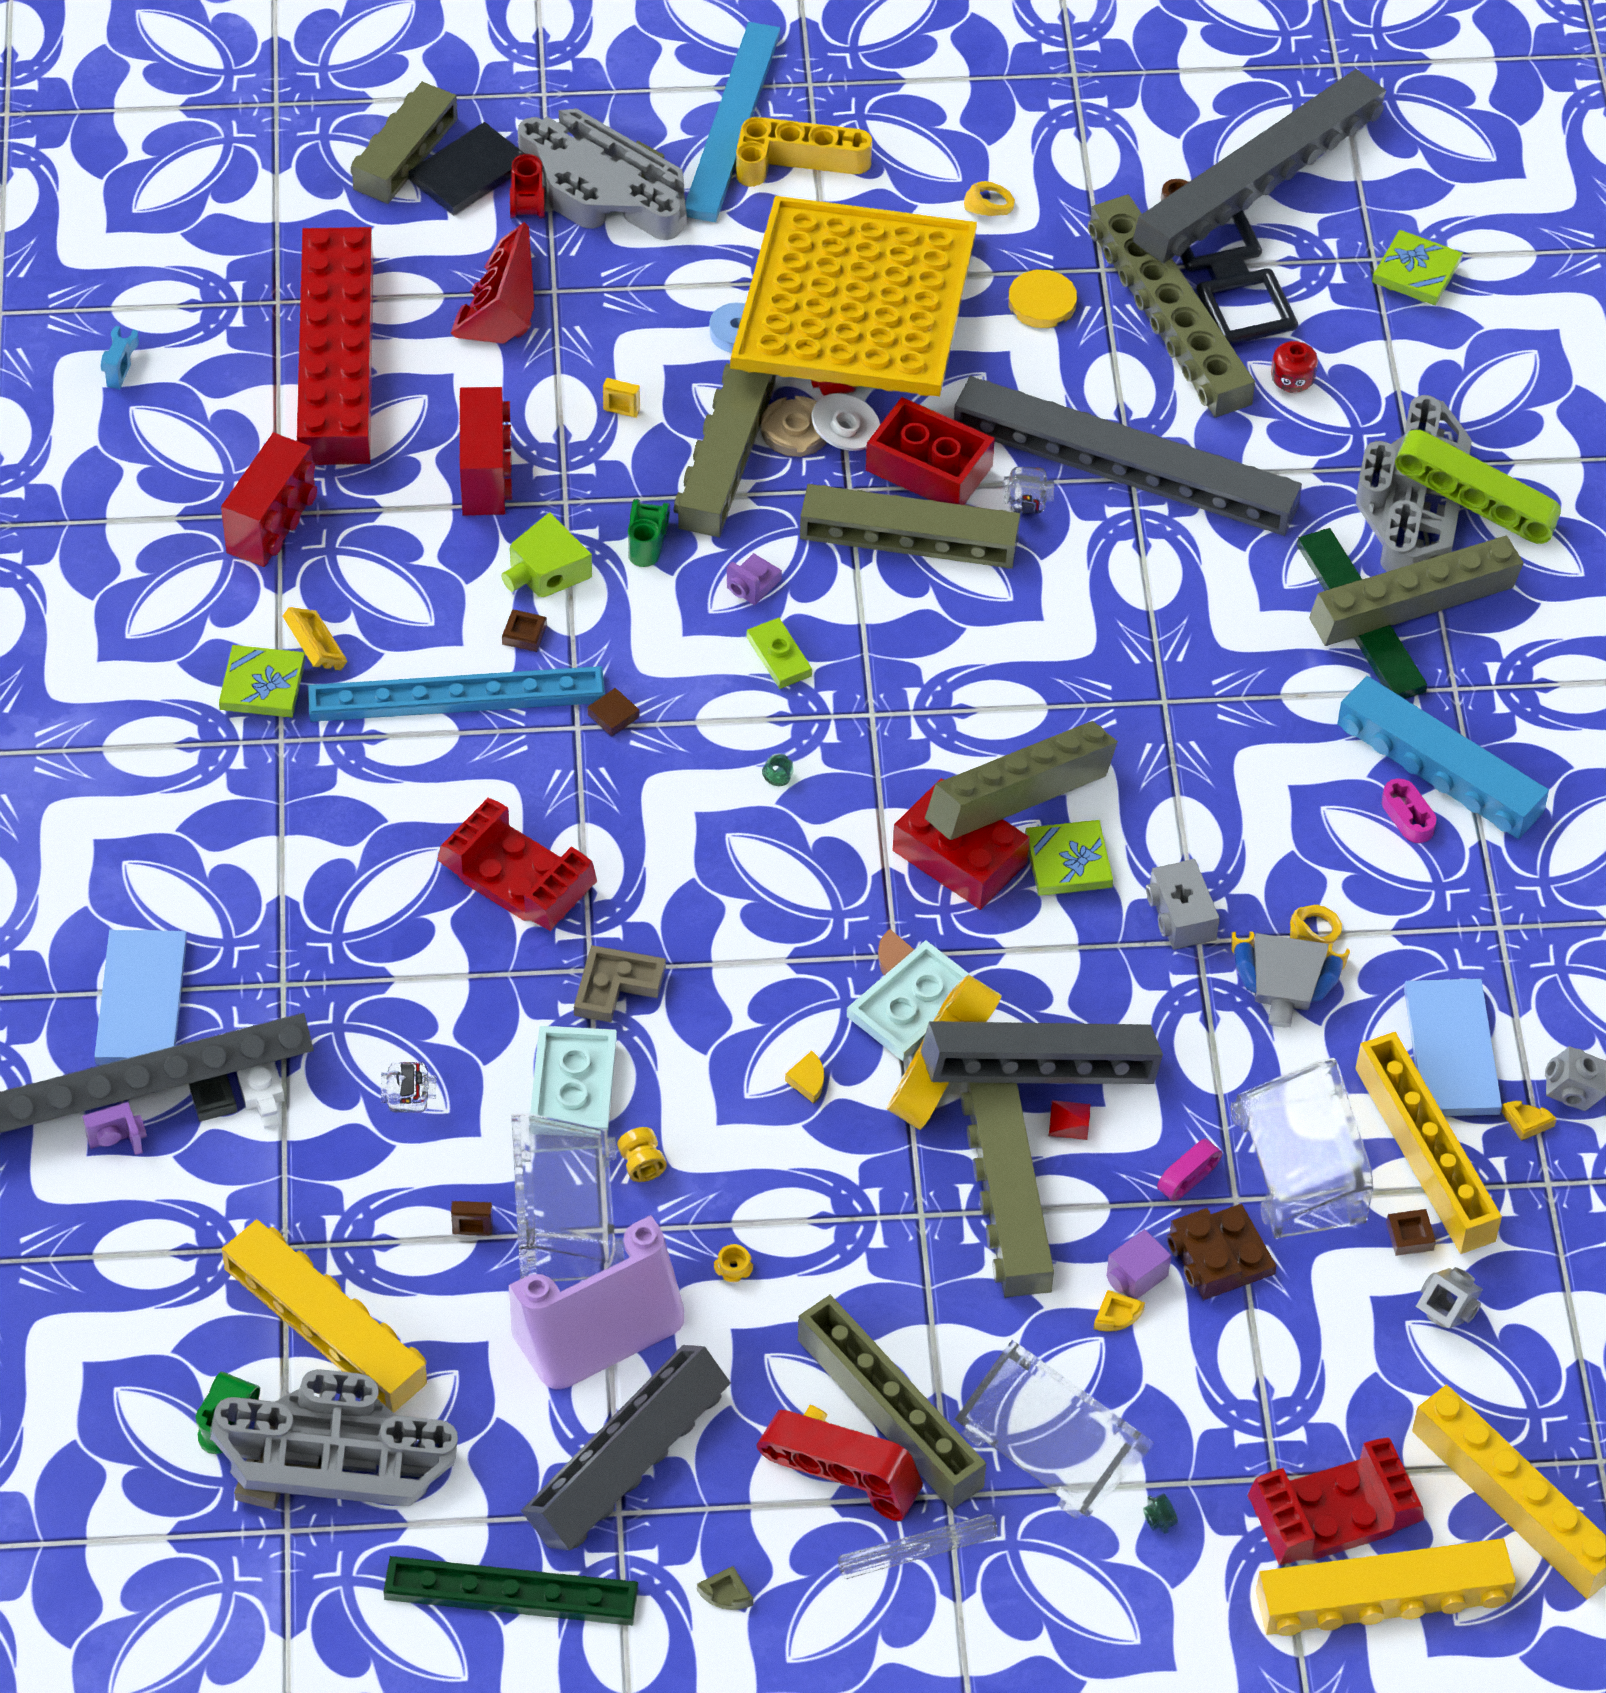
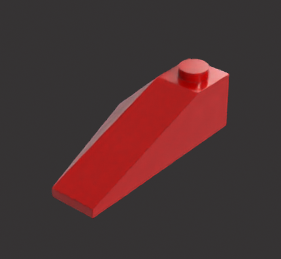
[451,222,534,344]

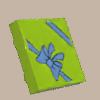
[1372,230,1463,306]
[219,645,306,718]
[1025,820,1113,896]

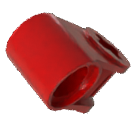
[510,154,545,218]

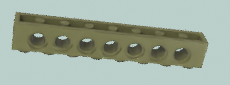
[1088,194,1255,418]

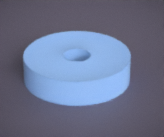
[709,302,745,353]

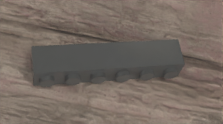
[921,1021,1163,1084]
[521,1345,731,1551]

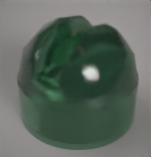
[762,753,794,787]

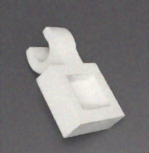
[237,1062,285,1129]

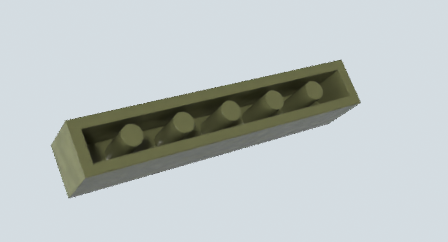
[673,363,777,538]
[800,484,1020,569]
[1309,535,1524,646]
[925,721,1118,840]
[961,1082,1054,1298]
[798,1294,986,1510]

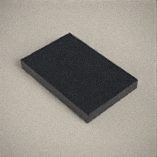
[408,122,525,216]

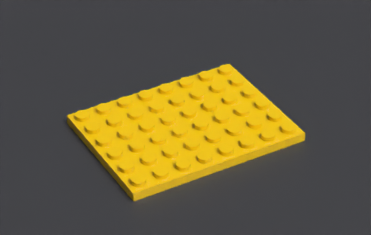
[730,196,977,397]

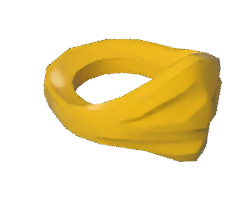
[964,181,1015,216]
[1290,905,1342,944]

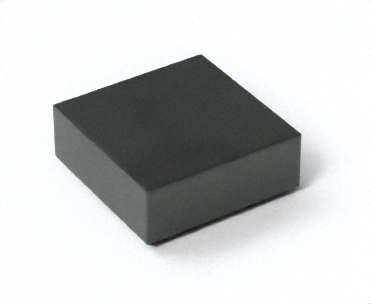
[189,1074,237,1122]

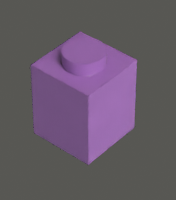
[1106,1229,1172,1299]

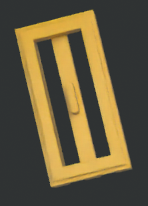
[282,607,347,670]

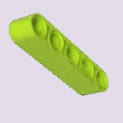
[1395,430,1561,544]

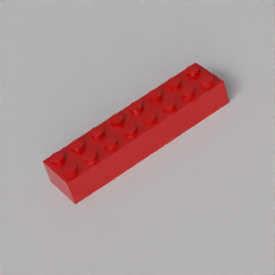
[297,227,374,465]

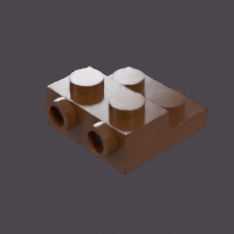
[1167,1203,1277,1301]

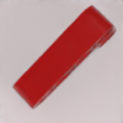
[756,1409,923,1522]

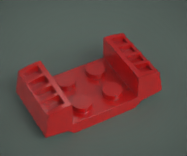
[437,797,597,931]
[1247,1437,1424,1565]

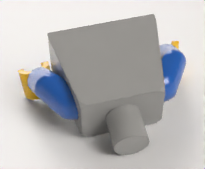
[1231,931,1350,1028]

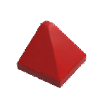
[1048,1100,1091,1140]

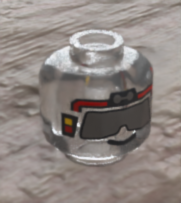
[1003,467,1054,514]
[381,1062,437,1113]

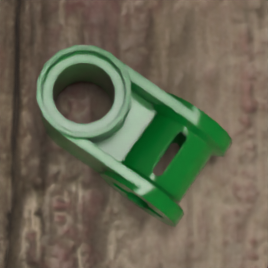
[628,499,670,567]
[195,1371,261,1454]

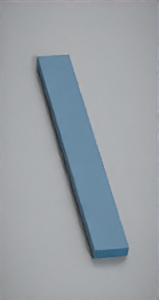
[685,22,780,223]
[308,666,605,722]

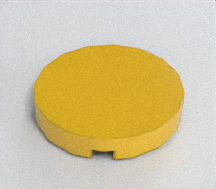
[1008,270,1077,328]

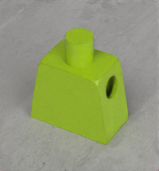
[501,513,592,598]

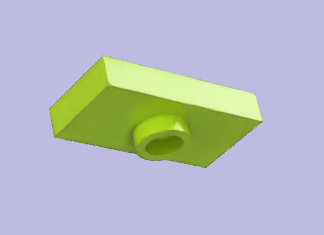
[746,617,812,689]

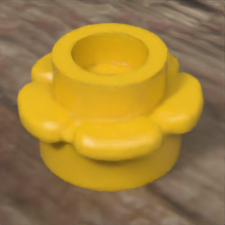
[714,1244,753,1283]

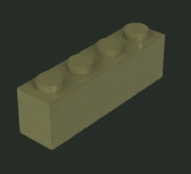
[350,81,458,204]

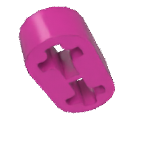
[1381,778,1436,843]
[1157,1138,1222,1202]

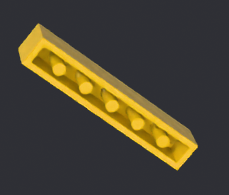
[1355,1031,1502,1254]
[221,1219,427,1413]
[1412,1384,1606,1600]
[1255,1538,1516,1636]

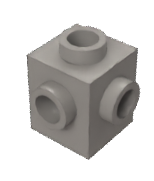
[1545,1046,1606,1111]
[1416,1267,1483,1328]

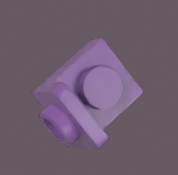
[727,553,782,605]
[83,1102,147,1155]

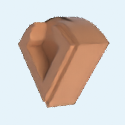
[878,929,914,975]

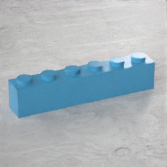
[1337,676,1549,839]

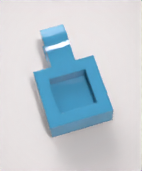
[100,326,139,389]

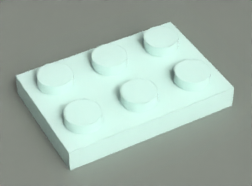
[847,940,973,1061]
[529,1026,617,1136]

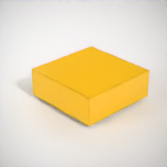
[603,378,640,418]

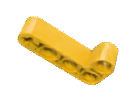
[736,117,872,187]
[886,974,1002,1130]

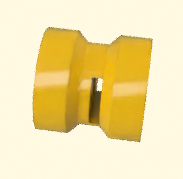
[617,1127,667,1182]

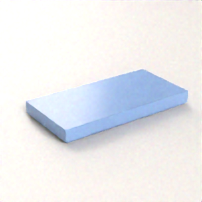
[95,930,187,1065]
[1404,979,1502,1116]

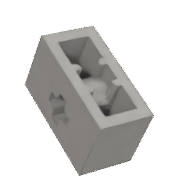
[1146,859,1220,950]

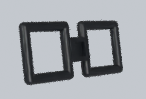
[1180,210,1298,345]

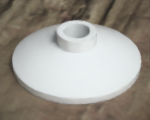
[811,393,880,451]

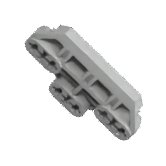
[518,108,687,240]
[1356,395,1472,572]
[210,1369,458,1507]

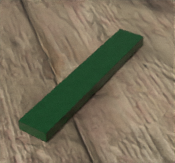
[1297,528,1428,699]
[383,1556,639,1626]

